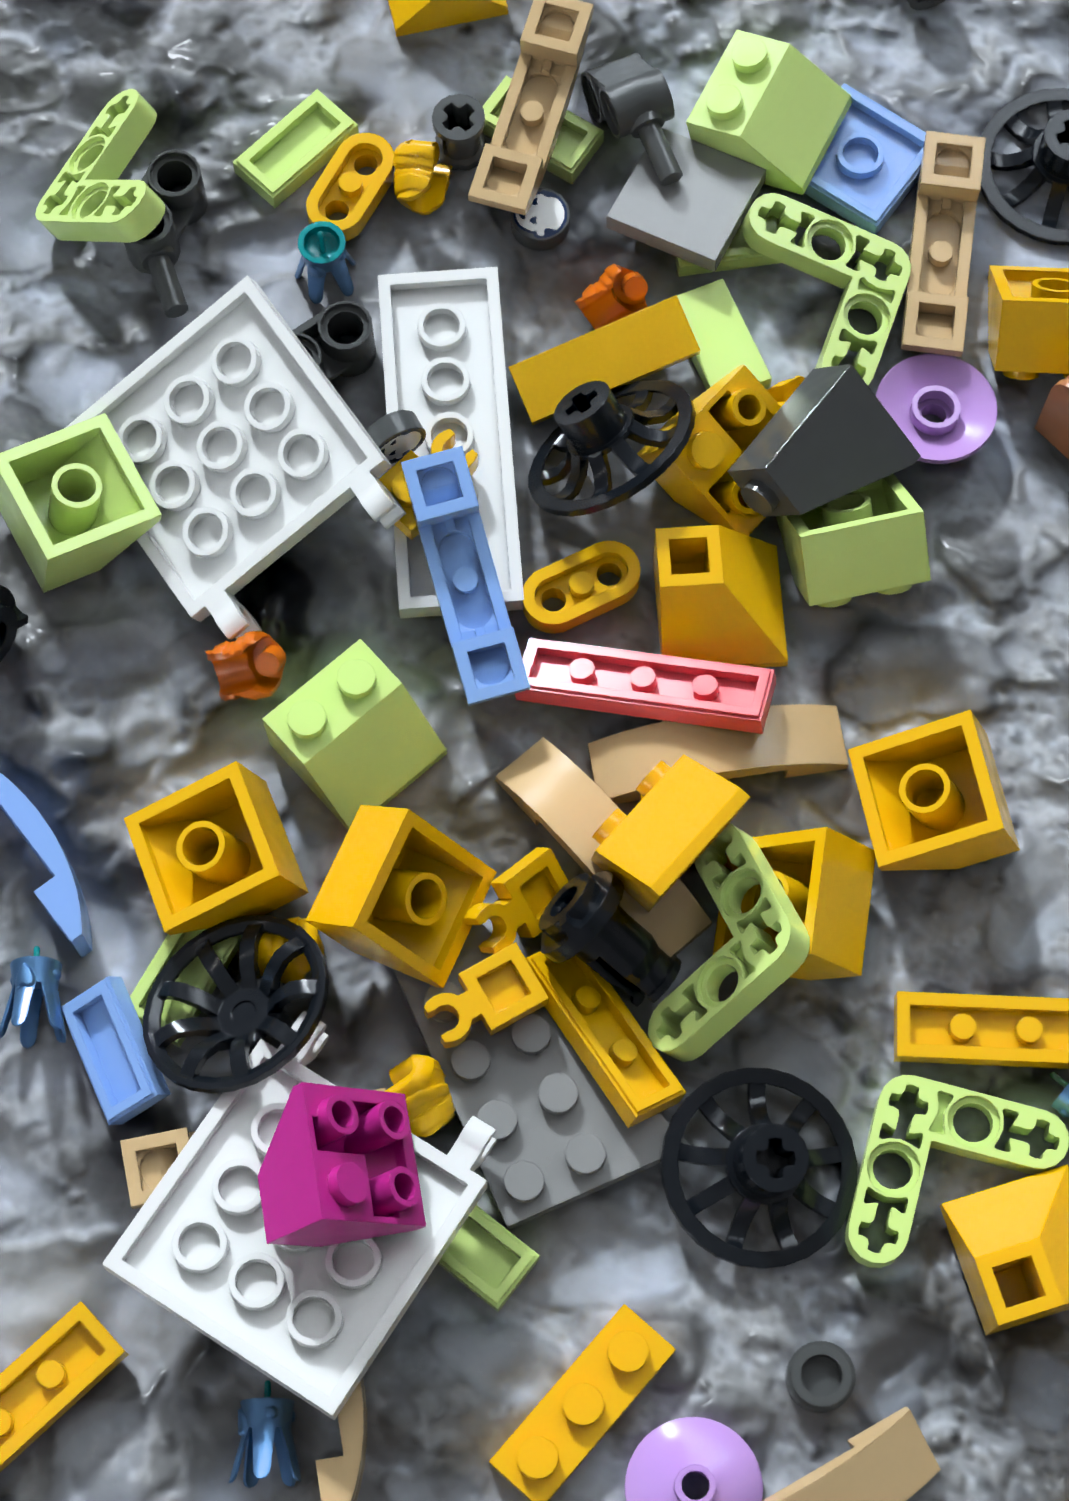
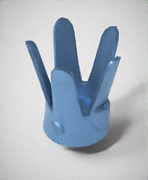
[295,221,356,304]
[0,946,66,1049]
[228,1380,302,1488]

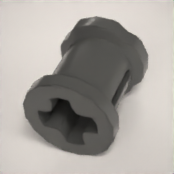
[432,94,485,171]

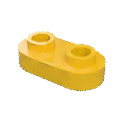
[306,133,395,241]
[523,541,641,634]

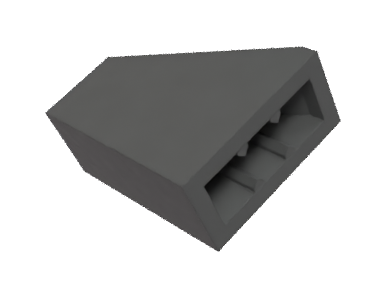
[727,364,921,517]

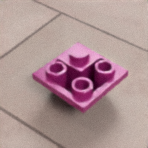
[258,1082,426,1247]

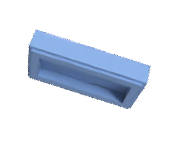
[61,976,171,1125]

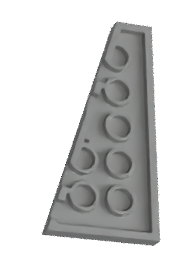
[393,924,690,1231]

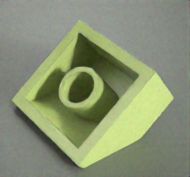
[686,30,852,195]
[0,413,162,593]
[776,474,931,608]
[262,639,447,830]

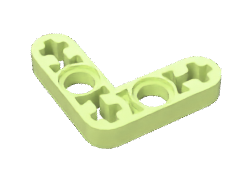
[35,89,166,243]
[741,193,911,386]
[648,823,810,1062]
[845,1075,1069,1268]

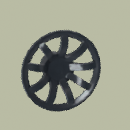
[980,88,1069,245]
[528,380,696,517]
[143,915,329,1094]
[660,1068,857,1269]

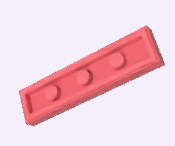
[515,638,776,734]

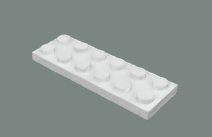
[378,267,524,619]

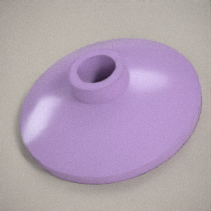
[876,354,997,464]
[625,1417,763,1501]

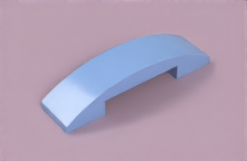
[401,446,530,706]
[0,773,92,958]

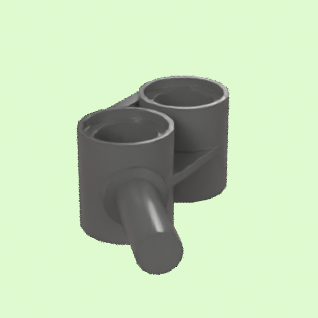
[581,53,683,186]
[124,150,208,318]
[292,301,376,381]

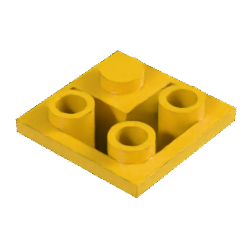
[637,365,781,536]
[652,525,788,668]
[940,1164,1069,1336]

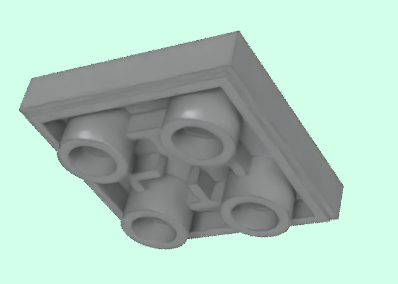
[607,127,766,272]

